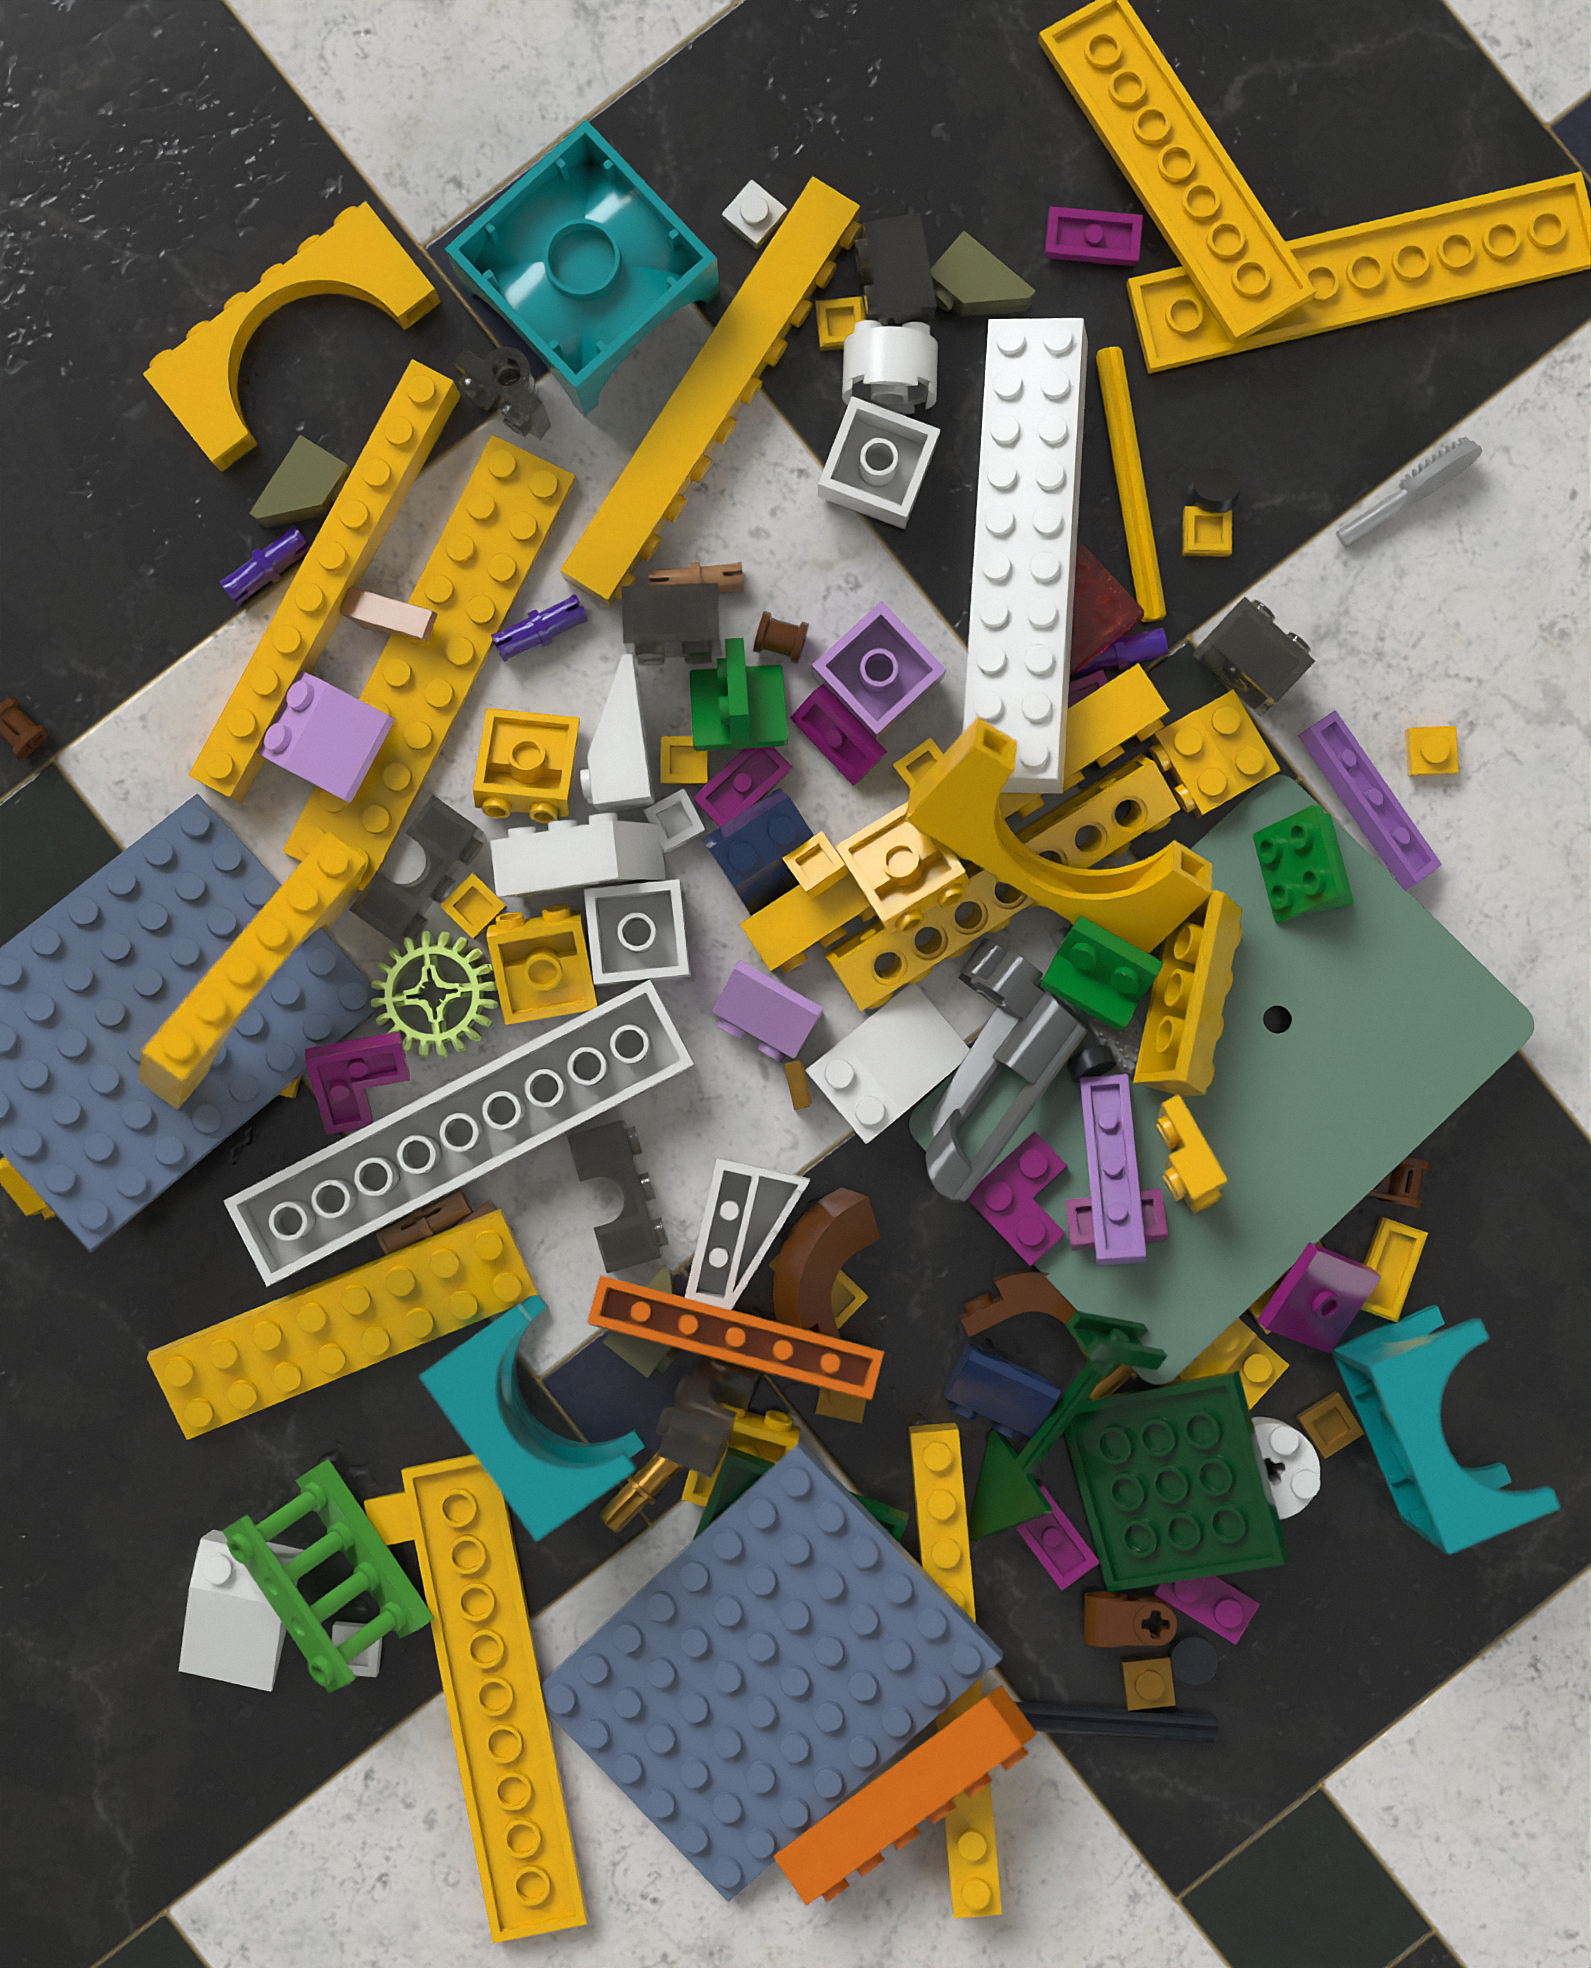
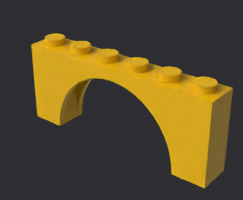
[143,201,441,472]
[905,717,1212,954]
[138,831,367,1110]

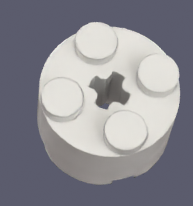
[842,320,938,415]
[1252,1417,1320,1519]

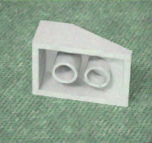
[580,654,655,814]
[805,983,970,1144]
[179,1530,305,1692]

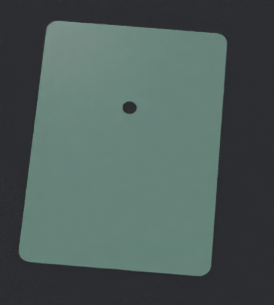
[909,775,1534,1385]

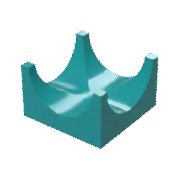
[445,119,720,417]
[419,1293,646,1541]
[1331,1305,1560,1555]

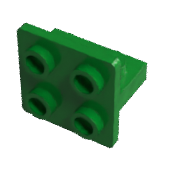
[689,638,788,751]
[1253,805,1354,923]
[1040,915,1164,1031]

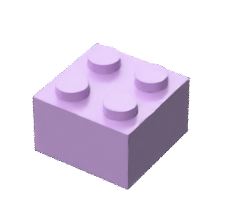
[812,601,946,740]

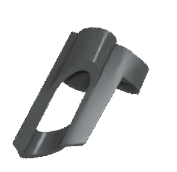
[926,937,1088,1204]

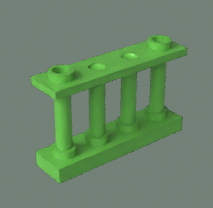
[222,1459,434,1693]

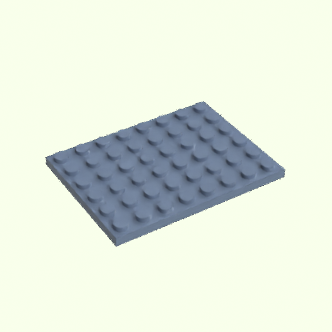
[0,793,383,1253]
[541,1441,1003,1902]

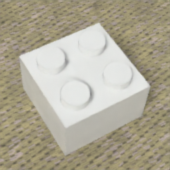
[818,396,940,529]
[584,879,691,987]

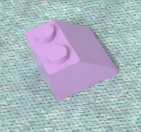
[257,670,395,803]
[712,960,823,1063]

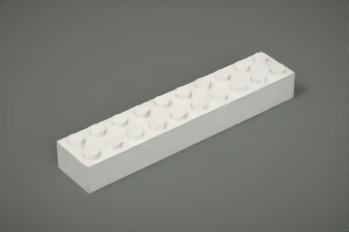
[963,318,1088,794]
[223,980,696,1286]

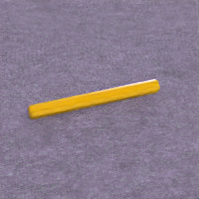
[1096,347,1166,622]

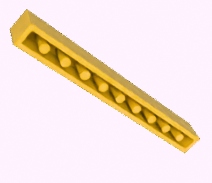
[560,176,863,608]
[188,359,461,804]
[740,663,1170,975]
[908,1423,1002,1919]

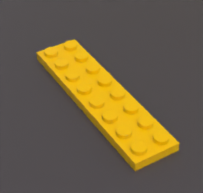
[1038,0,1317,345]
[147,1208,538,1440]

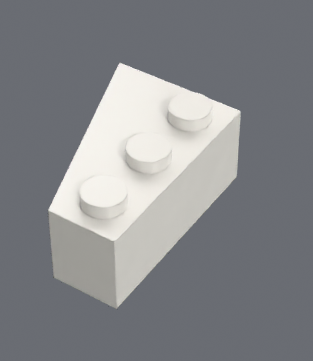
[490,813,666,898]
[685,1157,810,1310]

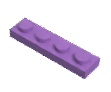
[1298,710,1442,891]
[1080,1074,1146,1266]

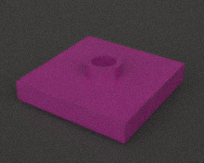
[1257,1242,1382,1354]

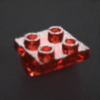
[1070,543,1144,676]

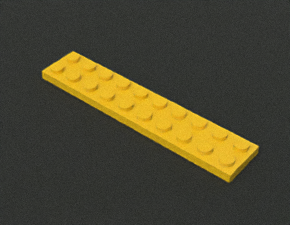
[1126,171,1591,374]
[282,435,577,894]
[401,1454,588,1943]

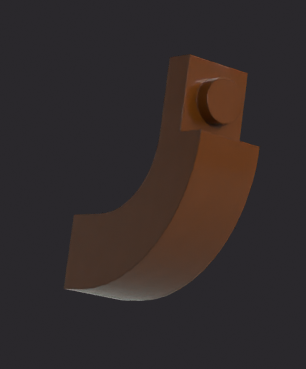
[773,1187,881,1340]
[958,1269,1087,1361]

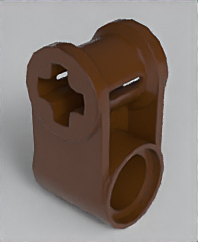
[1367,1157,1430,1209]
[1084,1592,1177,1647]

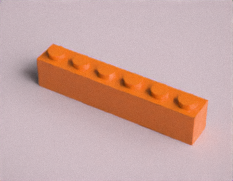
[587,1275,884,1401]
[773,1685,1037,1906]

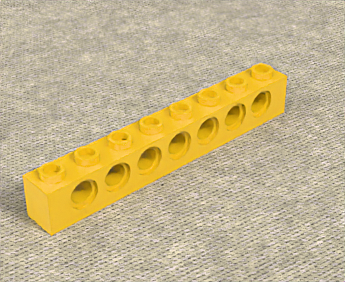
[823,754,1181,1011]

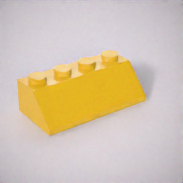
[1133,890,1243,1097]

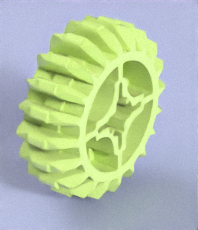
[371,931,499,1058]

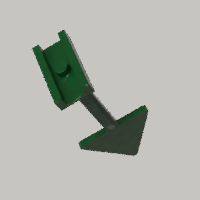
[968,1311,1167,1542]

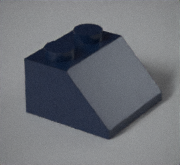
[701,788,814,916]
[943,1342,1061,1440]

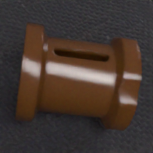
[753,611,809,664]
[0,697,49,760]

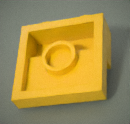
[1150,689,1281,818]
[473,708,580,824]
[835,802,971,934]
[487,904,598,1025]
[1155,1094,1228,1214]
[1168,1318,1290,1410]
[681,1397,801,1507]

